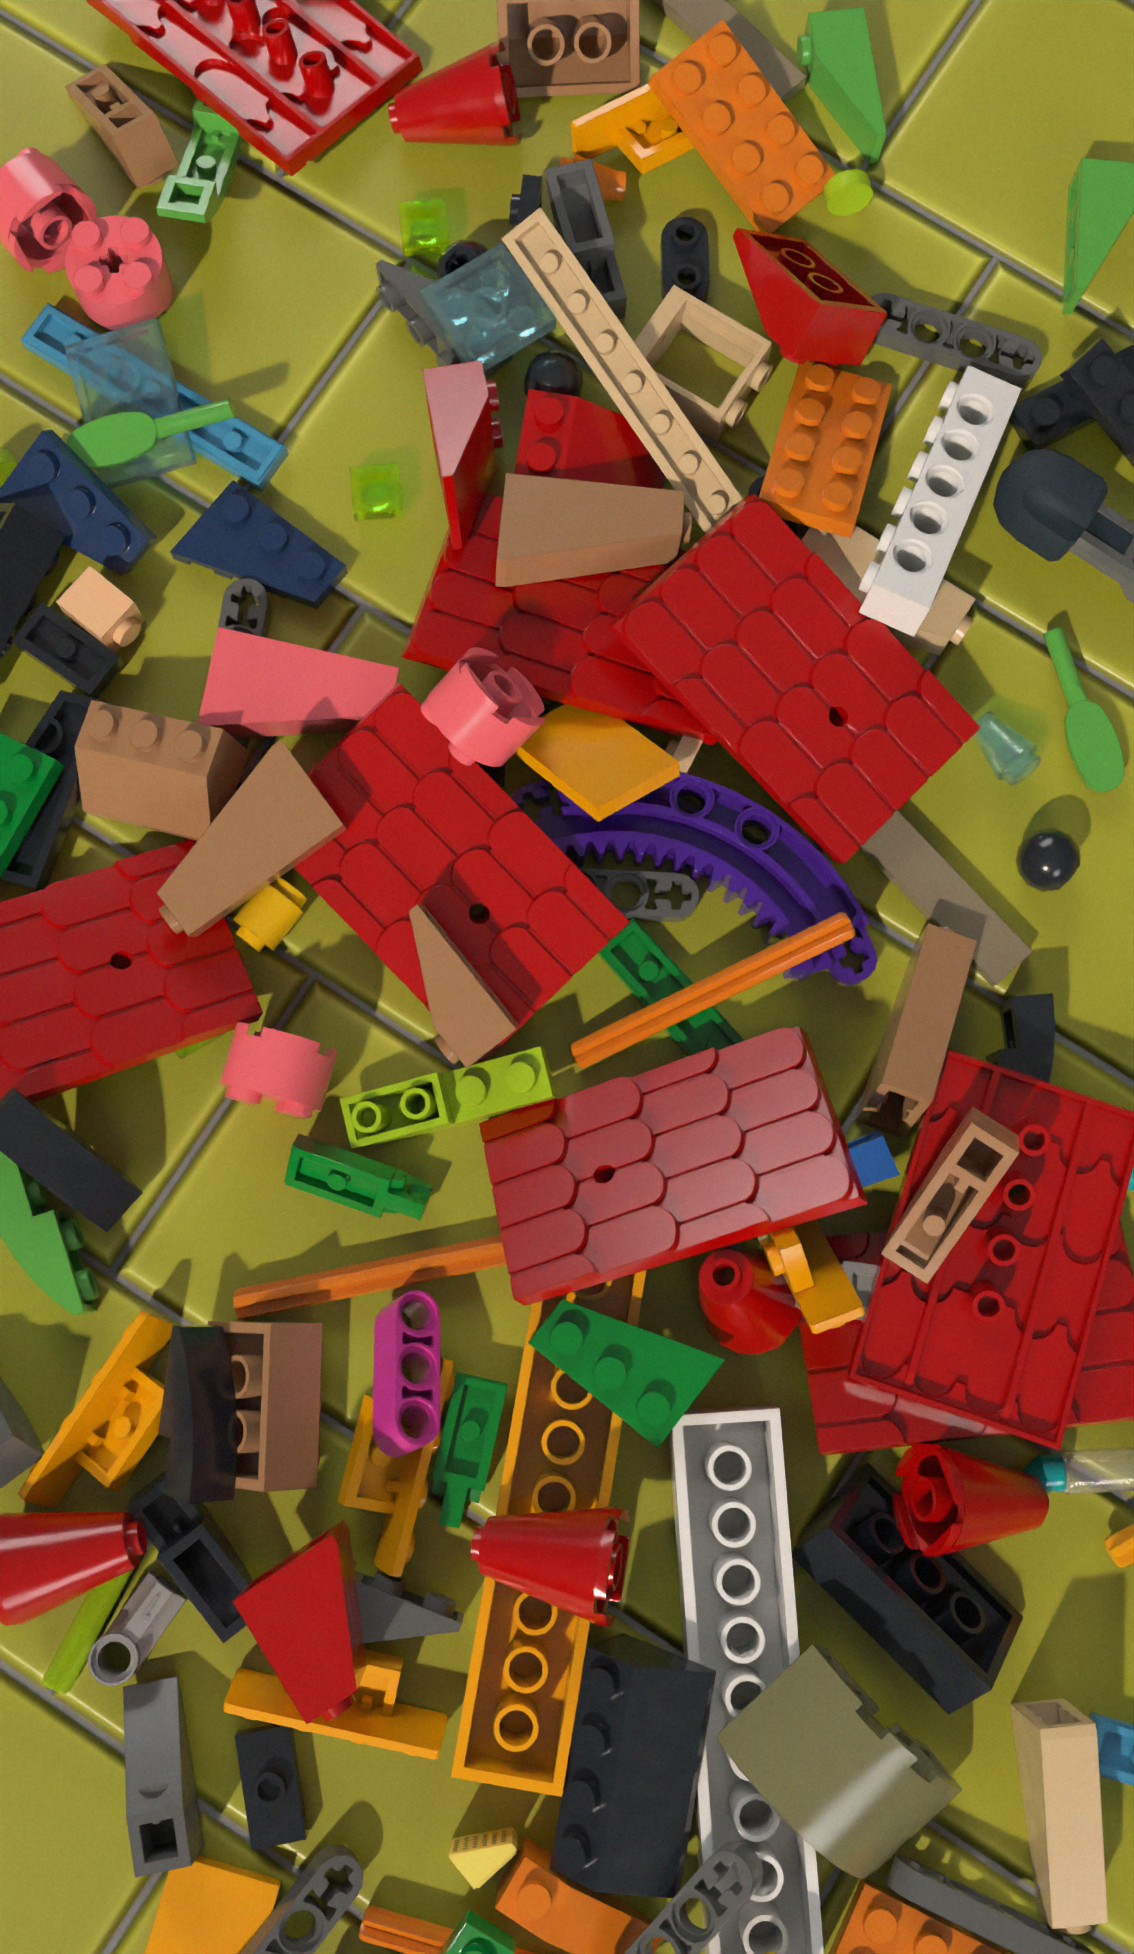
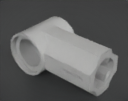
[88,1571,188,1686]

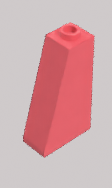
[198,627,405,738]

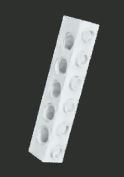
[858,365,1021,637]

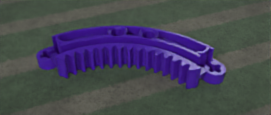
[511,772,877,986]

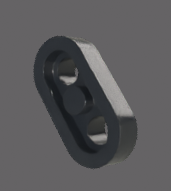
[660,217,710,303]

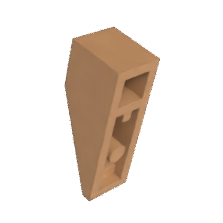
[65,64,179,188]
[409,904,519,1069]
[881,1107,1019,1284]

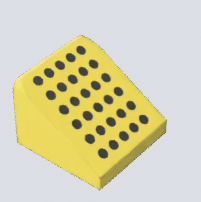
[448,1827,518,1889]

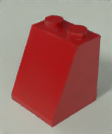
[232,1519,367,1725]

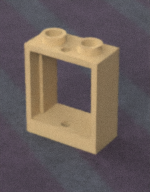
[634,285,773,441]

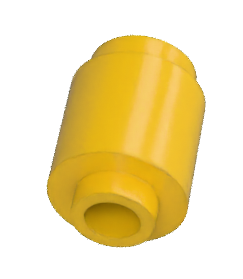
[233,877,307,952]

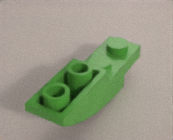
[0,1151,99,1315]

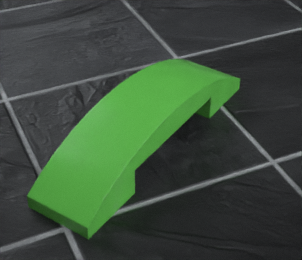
[156,97,242,223]

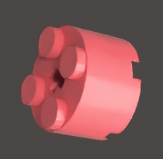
[0,147,97,273]
[65,216,174,335]
[420,647,545,767]
[219,1022,338,1119]

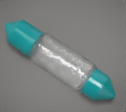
[1022,1447,1134,1494]

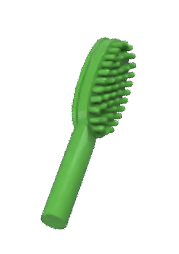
[66,398,236,468]
[1043,628,1125,793]

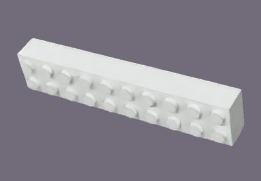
[668,1404,824,1954]

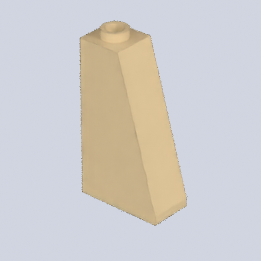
[801,526,976,656]
[1010,1698,1108,1935]

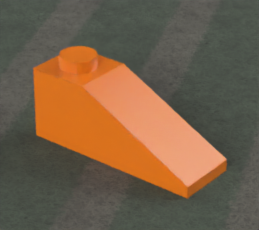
[495,1837,663,1954]

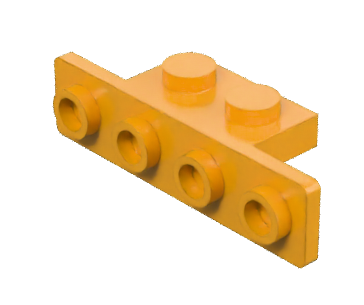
[570,84,695,175]
[755,1219,865,1334]
[18,1310,174,1508]
[337,1356,455,1578]
[223,1649,447,1760]

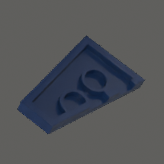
[0,430,158,575]
[170,480,348,609]

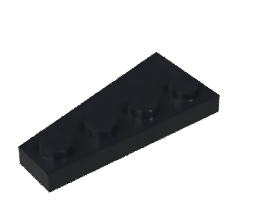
[0,690,106,891]

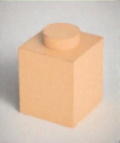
[56,566,145,653]

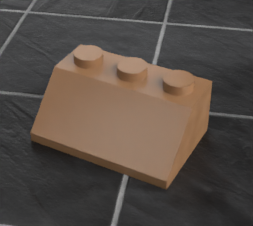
[496,0,640,98]
[74,700,249,841]
[208,1321,324,1492]

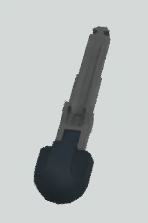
[993,449,1134,604]

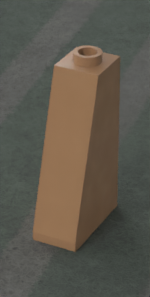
[495,473,692,587]
[157,740,347,937]
[855,923,977,1138]

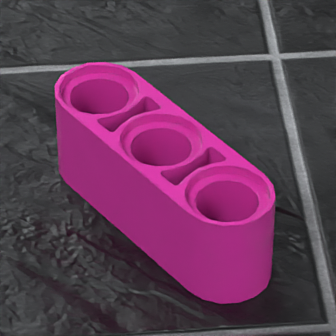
[373,1290,440,1457]

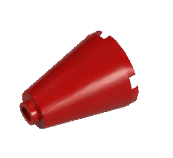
[388,41,522,146]
[699,1249,803,1355]
[892,1443,1049,1557]
[471,1507,629,1627]
[0,1512,148,1626]

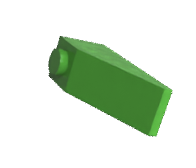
[797,7,887,163]
[1062,158,1134,315]

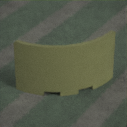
[718,1644,963,1879]

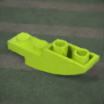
[340,1046,557,1150]

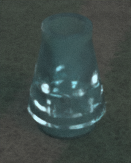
[973,711,1042,786]

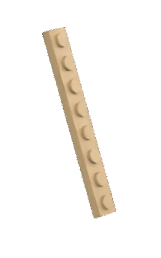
[501,207,743,534]

